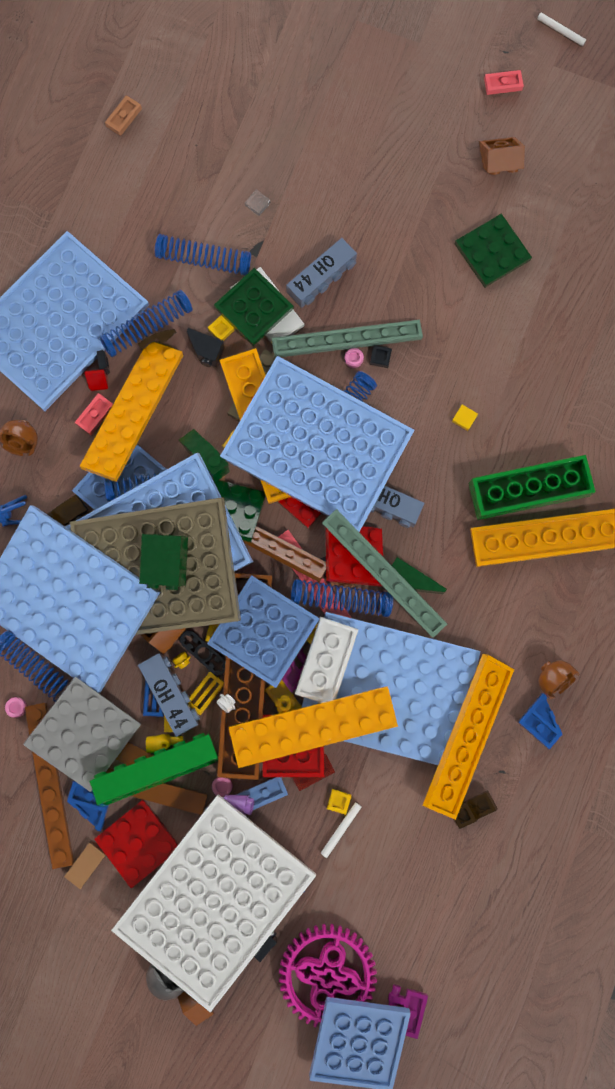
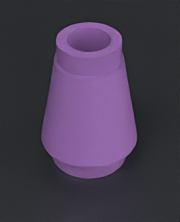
[224,795,254,816]

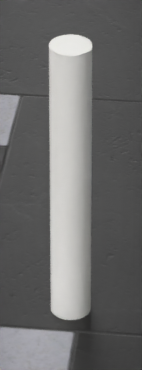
[537,12,586,46]
[321,802,362,858]

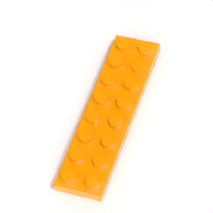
[80,342,183,482]
[220,348,291,504]
[470,509,615,567]
[422,654,515,820]
[229,686,398,768]

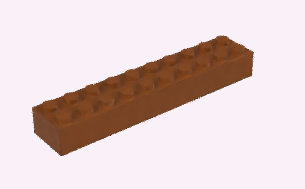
[217,573,273,780]

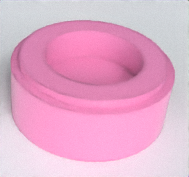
[345,348,364,368]
[5,697,27,718]
[212,777,233,797]

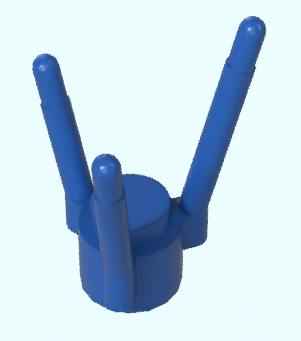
[0,495,27,526]

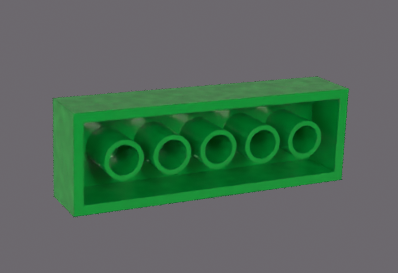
[468,455,596,520]
[90,733,218,807]

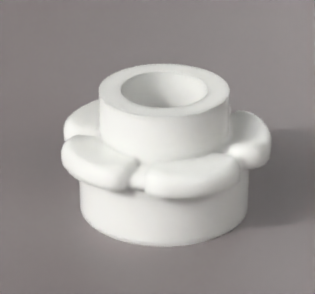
[217,694,235,713]

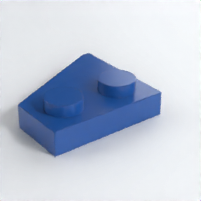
[518,693,562,750]
[67,781,109,831]

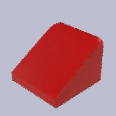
[85,369,109,391]

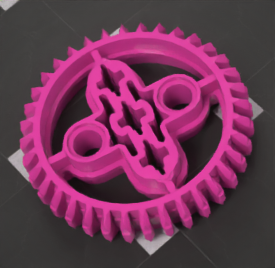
[279,924,377,1028]

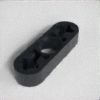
[180,631,226,676]

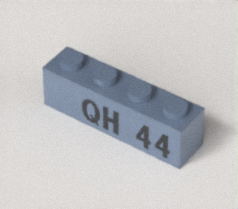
[286,238,357,308]
[370,486,424,528]
[138,653,200,737]

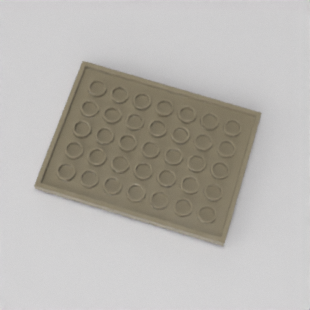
[70,498,241,635]

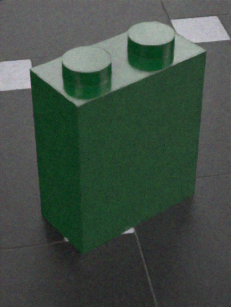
[139,534,188,590]

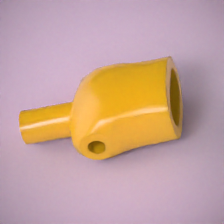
[146,734,184,753]

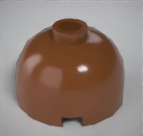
[0,420,38,456]
[538,661,580,699]

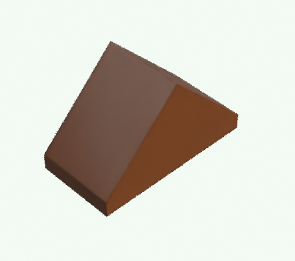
[177,991,214,1026]

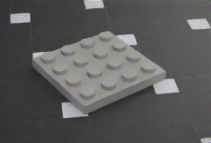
[23,676,141,792]

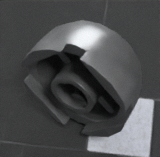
[146,964,184,1001]

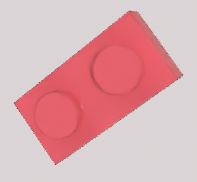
[484,70,524,95]
[75,393,113,435]

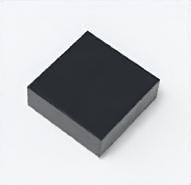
[370,345,392,368]
[97,350,110,375]

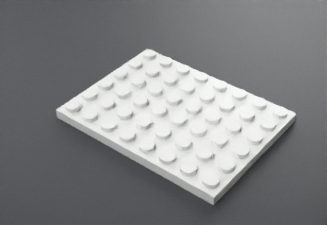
[111,794,316,1012]

